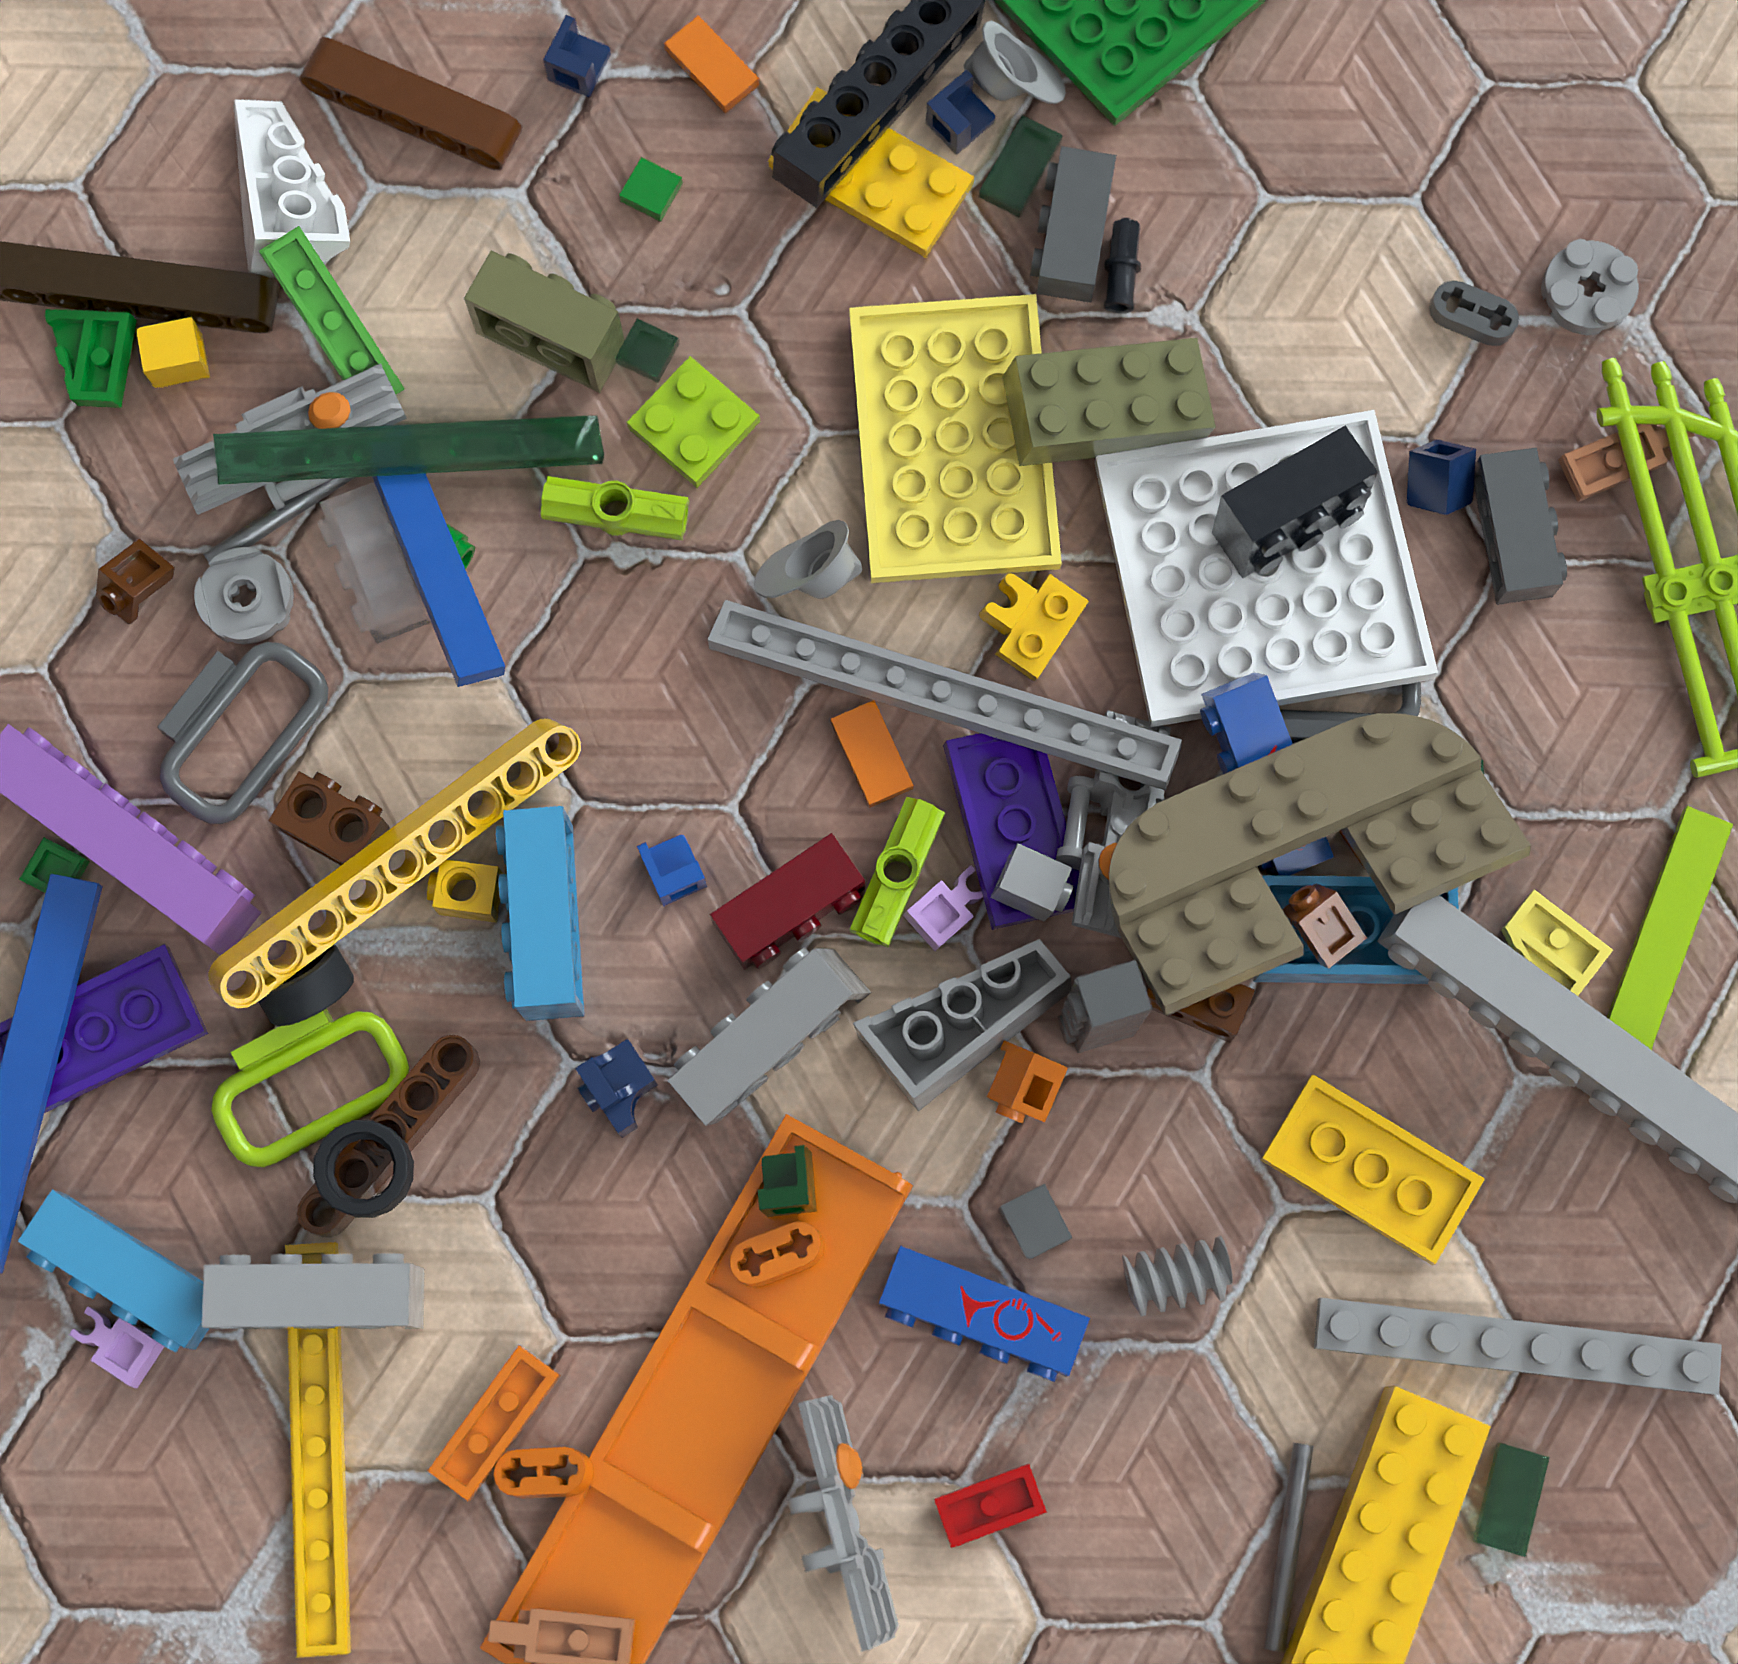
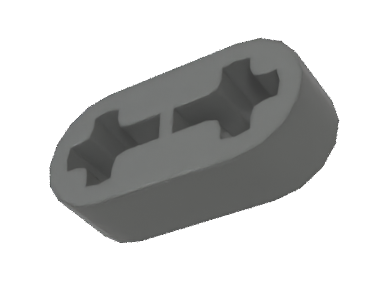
[1429,280,1519,346]

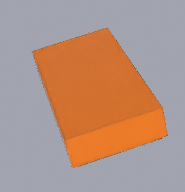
[664,15,760,114]
[830,700,914,808]

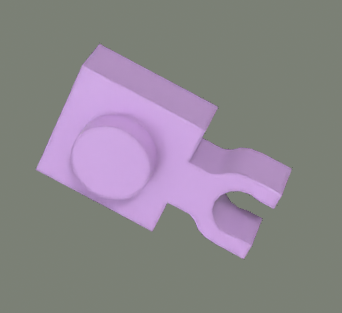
[903,865,983,951]
[69,1307,164,1389]

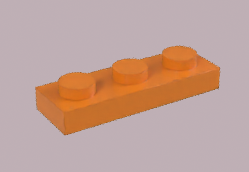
[427,1345,561,1501]

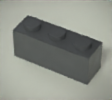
[1030,146,1117,303]
[1474,447,1567,605]

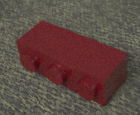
[710,833,865,970]

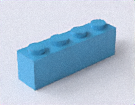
[18,1190,210,1352]

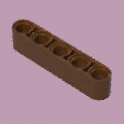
[299,37,523,171]
[297,1035,480,1238]

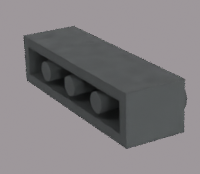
[1058,960,1152,1053]

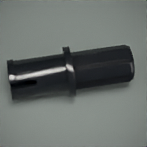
[1104,218,1142,313]

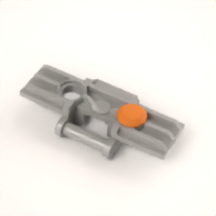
[173,364,407,515]
[1056,710,1171,938]
[787,1395,899,1651]

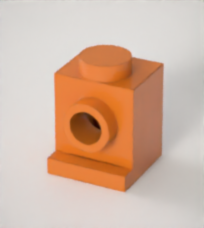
[987,1040,1068,1123]

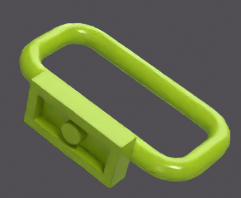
[211,1008,409,1167]

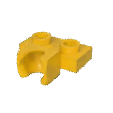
[979,573,1089,681]

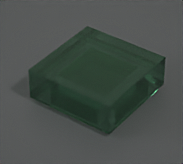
[615,318,680,383]

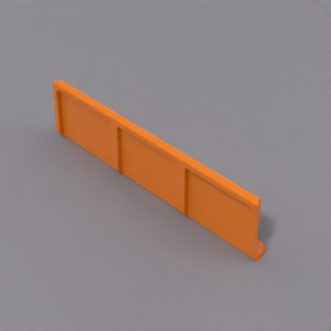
[480,1114,913,1664]

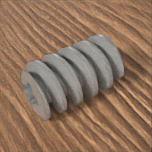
[1122,1236,1233,1316]

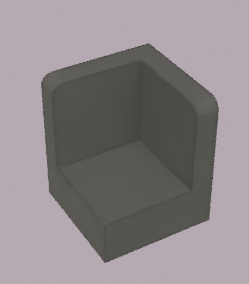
[998,1184,1072,1259]

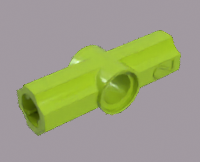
[541,476,689,540]
[849,797,945,947]

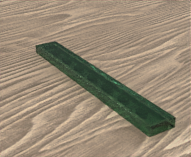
[213,415,604,485]

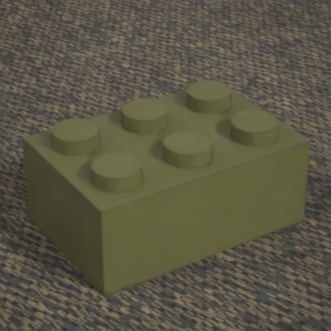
[464,250,626,393]

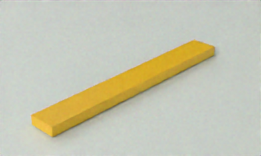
[285,1242,351,1658]

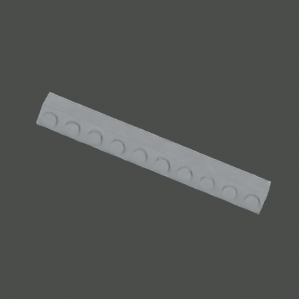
[1377,896,1738,1204]

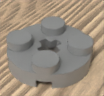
[1541,239,1639,335]
[194,547,294,644]

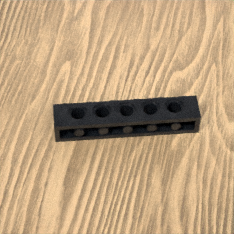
[771,0,986,208]

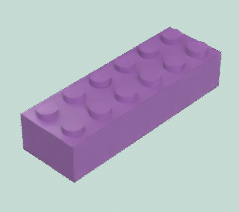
[0,724,262,955]

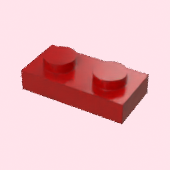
[934,1463,1047,1548]

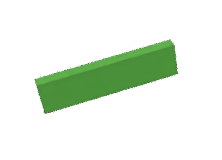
[259,226,405,395]

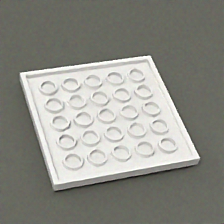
[1095,410,1438,727]

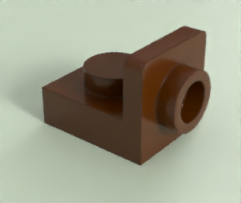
[96,539,175,624]

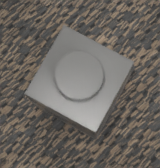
[991,844,1073,922]

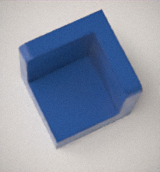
[637,835,708,906]

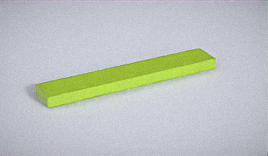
[1607,806,1733,1049]

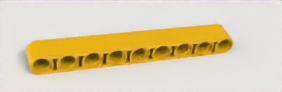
[208,719,581,1008]

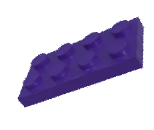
[943,733,1080,930]
[0,944,209,1113]

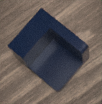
[543,15,611,98]
[926,70,996,155]
[1407,439,1476,515]

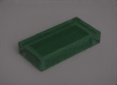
[979,115,1063,218]
[1472,1443,1550,1557]

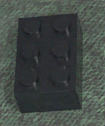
[1212,425,1378,579]

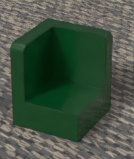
[758,1145,817,1217]

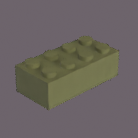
[1003,338,1216,466]

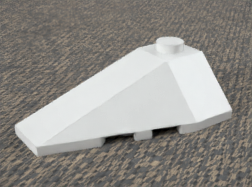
[234,100,350,278]

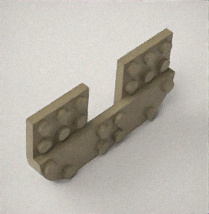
[1109,713,1531,1016]

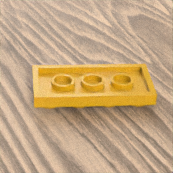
[768,87,974,258]
[1260,1074,1485,1265]

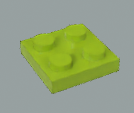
[626,356,760,488]

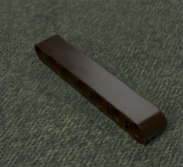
[0,241,280,334]

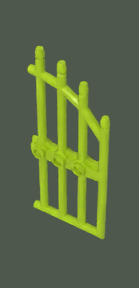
[1596,358,1738,778]

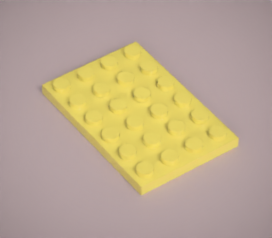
[849,294,1062,583]

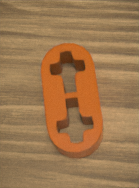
[729,1221,825,1287]
[494,1447,593,1499]

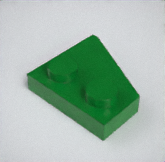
[45,309,137,408]

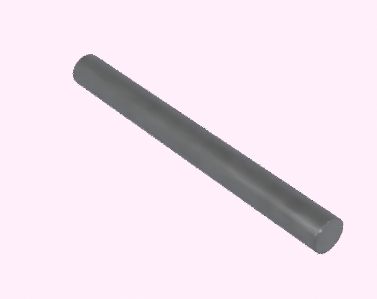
[203,450,369,562]
[1264,1443,1314,1652]

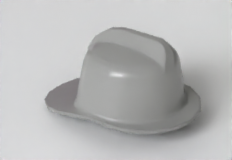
[964,21,1066,104]
[754,520,862,599]

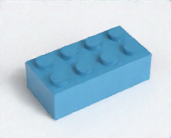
[496,806,585,1021]
[1253,875,1459,984]

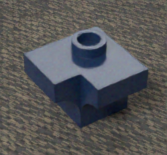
[575,1038,658,1138]

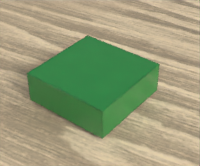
[619,157,683,222]
[19,837,90,893]

